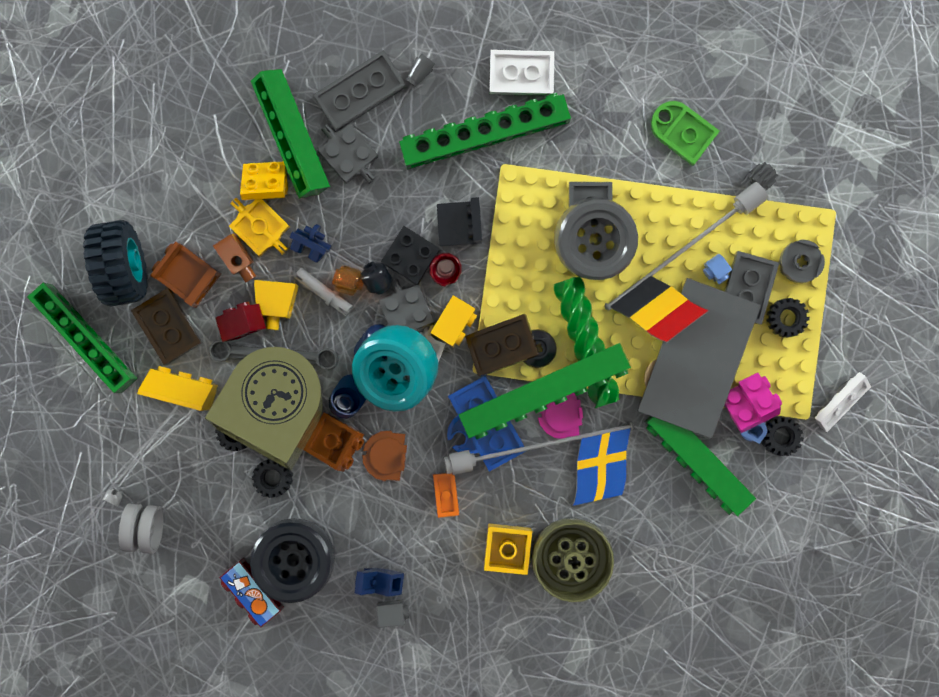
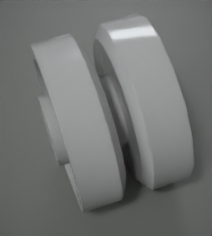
[119,503,164,554]

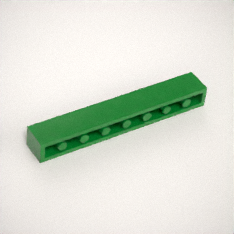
[458,343,631,440]

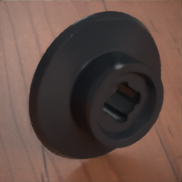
[523,329,557,368]

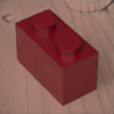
[215,302,266,342]

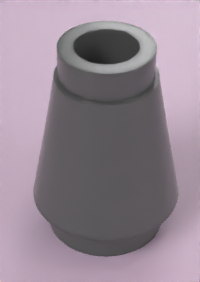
[406,54,435,87]

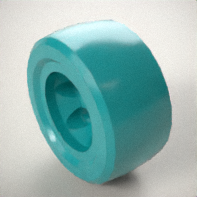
[352,325,438,412]

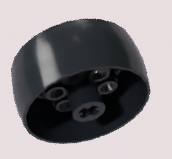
[250,518,335,603]

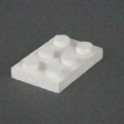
[490,50,554,96]

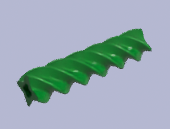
[554,277,620,408]

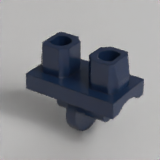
[289,224,332,263]

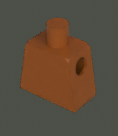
[213,234,256,283]

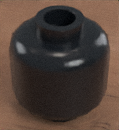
[360,262,392,295]

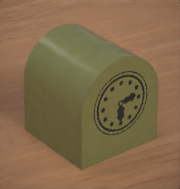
[205,347,323,470]

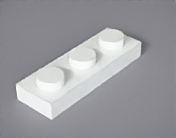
[815,372,871,432]

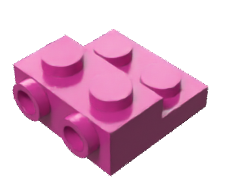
[724,373,782,433]

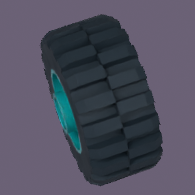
[83,220,148,307]

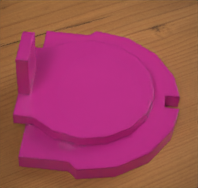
[538,393,583,439]

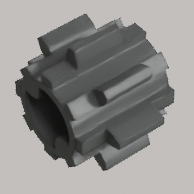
[748,162,778,190]

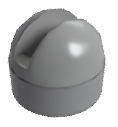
[103,488,122,506]

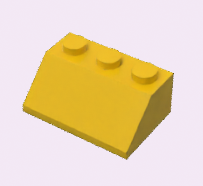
[137,366,218,411]

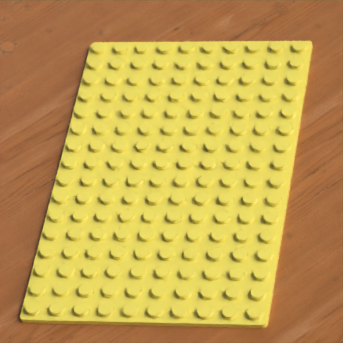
[473,164,836,420]

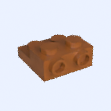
[304,412,364,472]

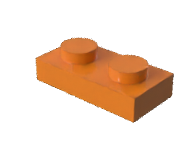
[433,473,459,518]

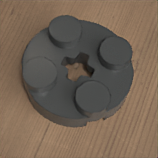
[779,240,825,283]

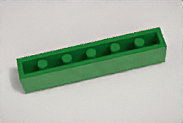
[251,69,330,199]
[644,416,756,517]

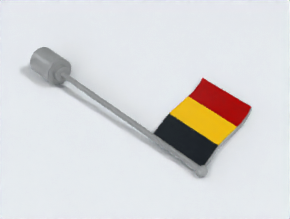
[605,182,768,343]

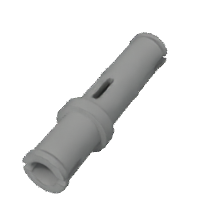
[294,268,353,316]

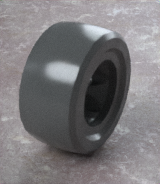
[554,198,638,280]

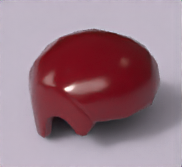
[429,253,462,287]

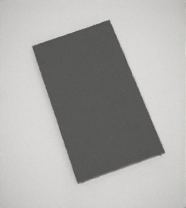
[637,278,761,439]

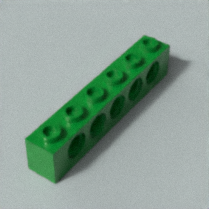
[27,282,138,393]

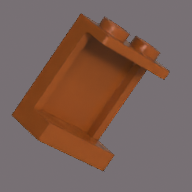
[150,242,221,308]

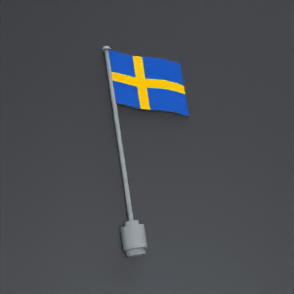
[443,422,634,506]

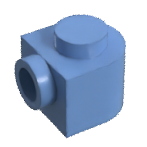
[703,254,732,284]
[740,422,767,444]

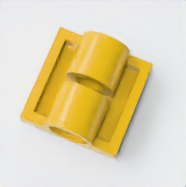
[240,161,288,200]

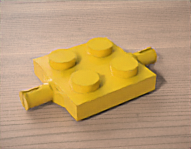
[229,198,290,257]

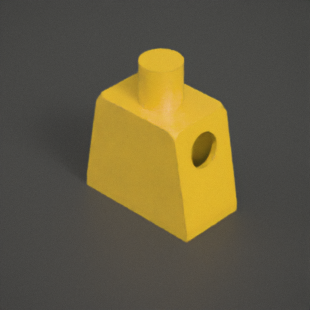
[254,280,299,330]

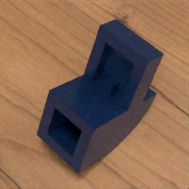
[354,568,404,597]

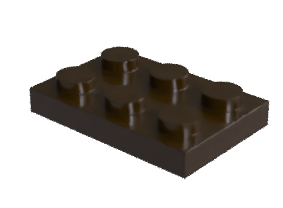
[131,288,202,365]
[465,314,540,377]

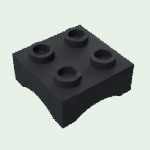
[381,226,440,285]

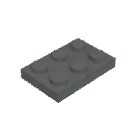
[725,251,779,325]

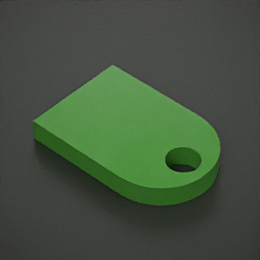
[651,101,720,166]

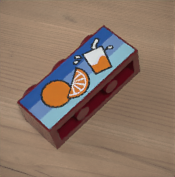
[219,557,284,628]

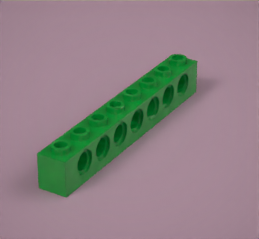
[399,93,571,170]

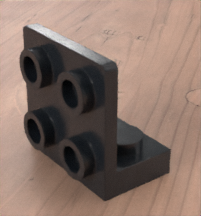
[437,197,482,246]

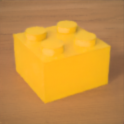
[430,295,477,348]
[484,523,532,575]

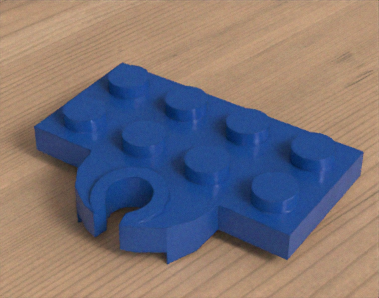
[447,376,526,471]

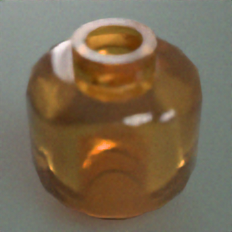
[332,265,363,296]

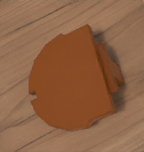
[362,430,407,481]

